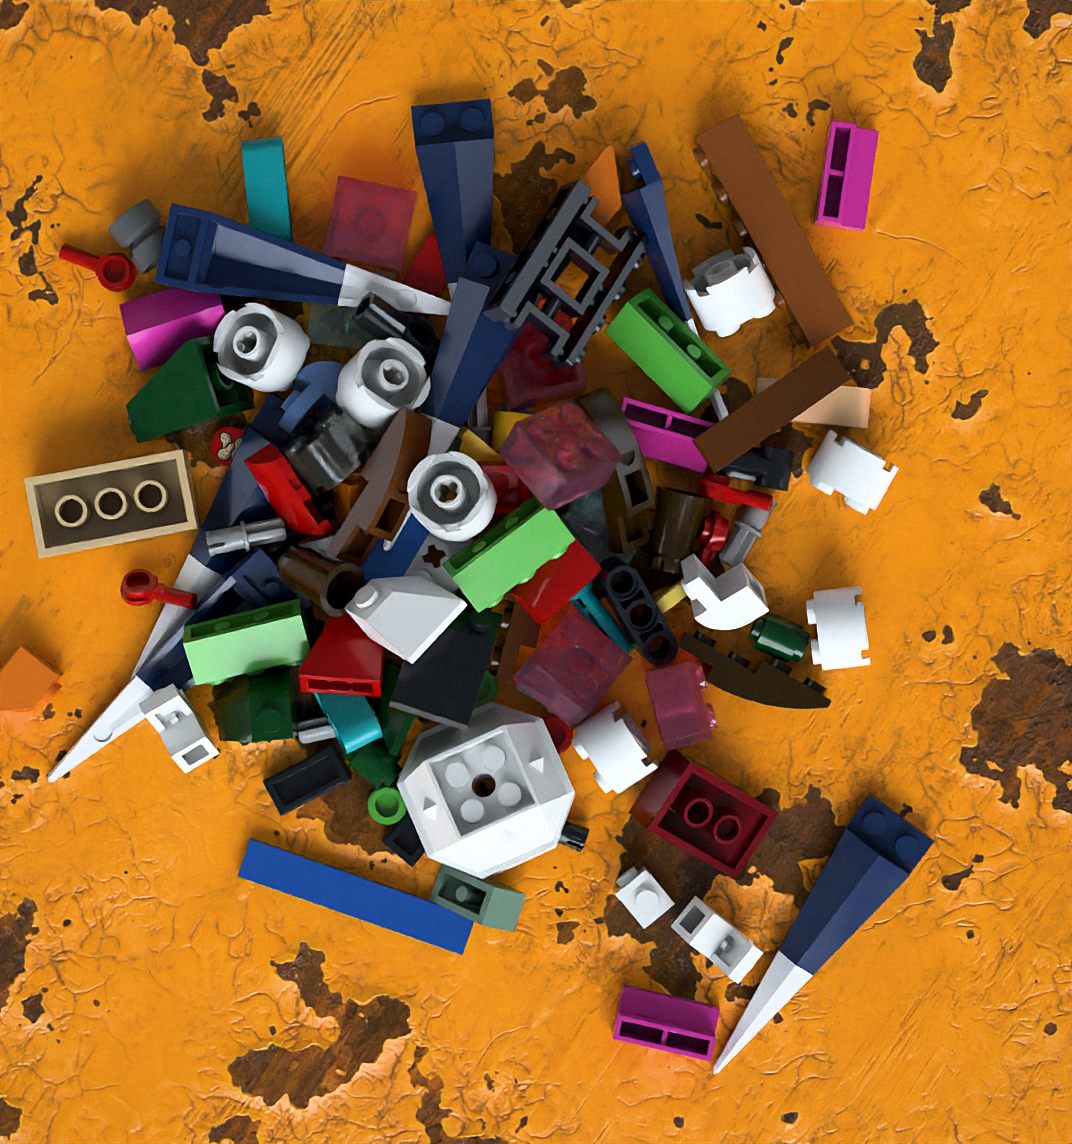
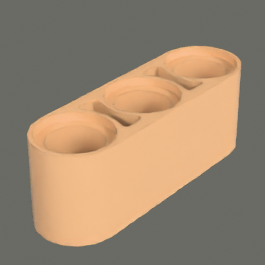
[755,378,872,429]

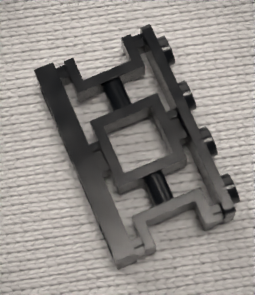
[481,179,650,370]

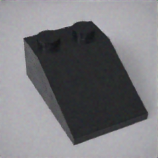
[389,603,503,731]

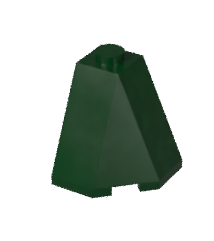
[126,335,255,443]
[216,664,298,742]

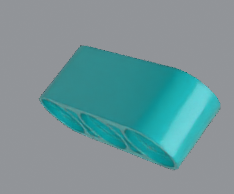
[241,136,294,243]
[299,663,383,754]

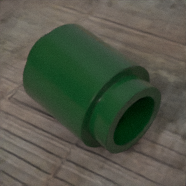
[748,611,811,663]
[343,739,403,788]

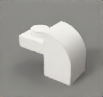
[681,554,769,630]
[139,683,219,774]
[671,896,763,984]

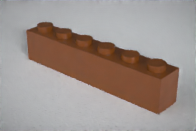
[692,114,853,349]

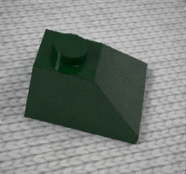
[371,660,416,757]

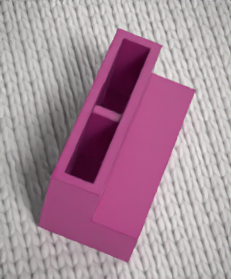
[813,121,879,232]
[119,287,227,372]
[620,397,715,474]
[612,984,720,1062]

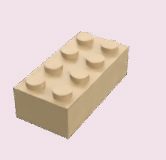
[24,449,201,558]

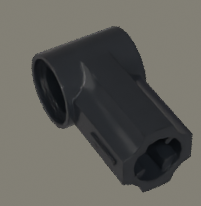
[712,445,796,491]

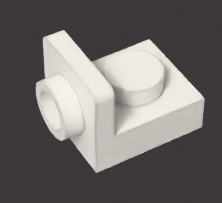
[614,866,675,929]

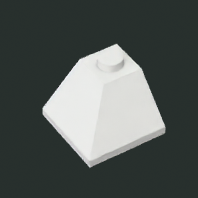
[344,575,467,664]

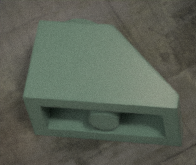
[429,864,526,932]

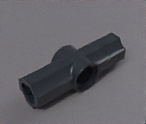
[352,292,441,376]

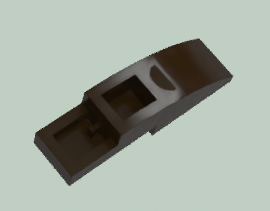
[574,387,656,554]
[677,630,831,709]

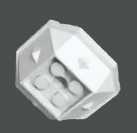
[396,701,575,880]

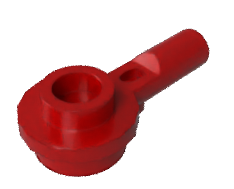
[59,243,137,292]
[696,472,774,512]
[696,511,729,568]
[120,569,197,609]

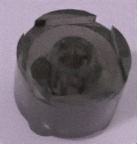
[283,401,376,496]

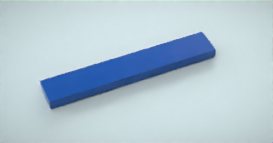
[238,838,474,955]

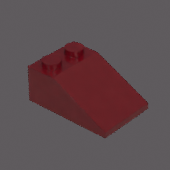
[629,746,779,879]

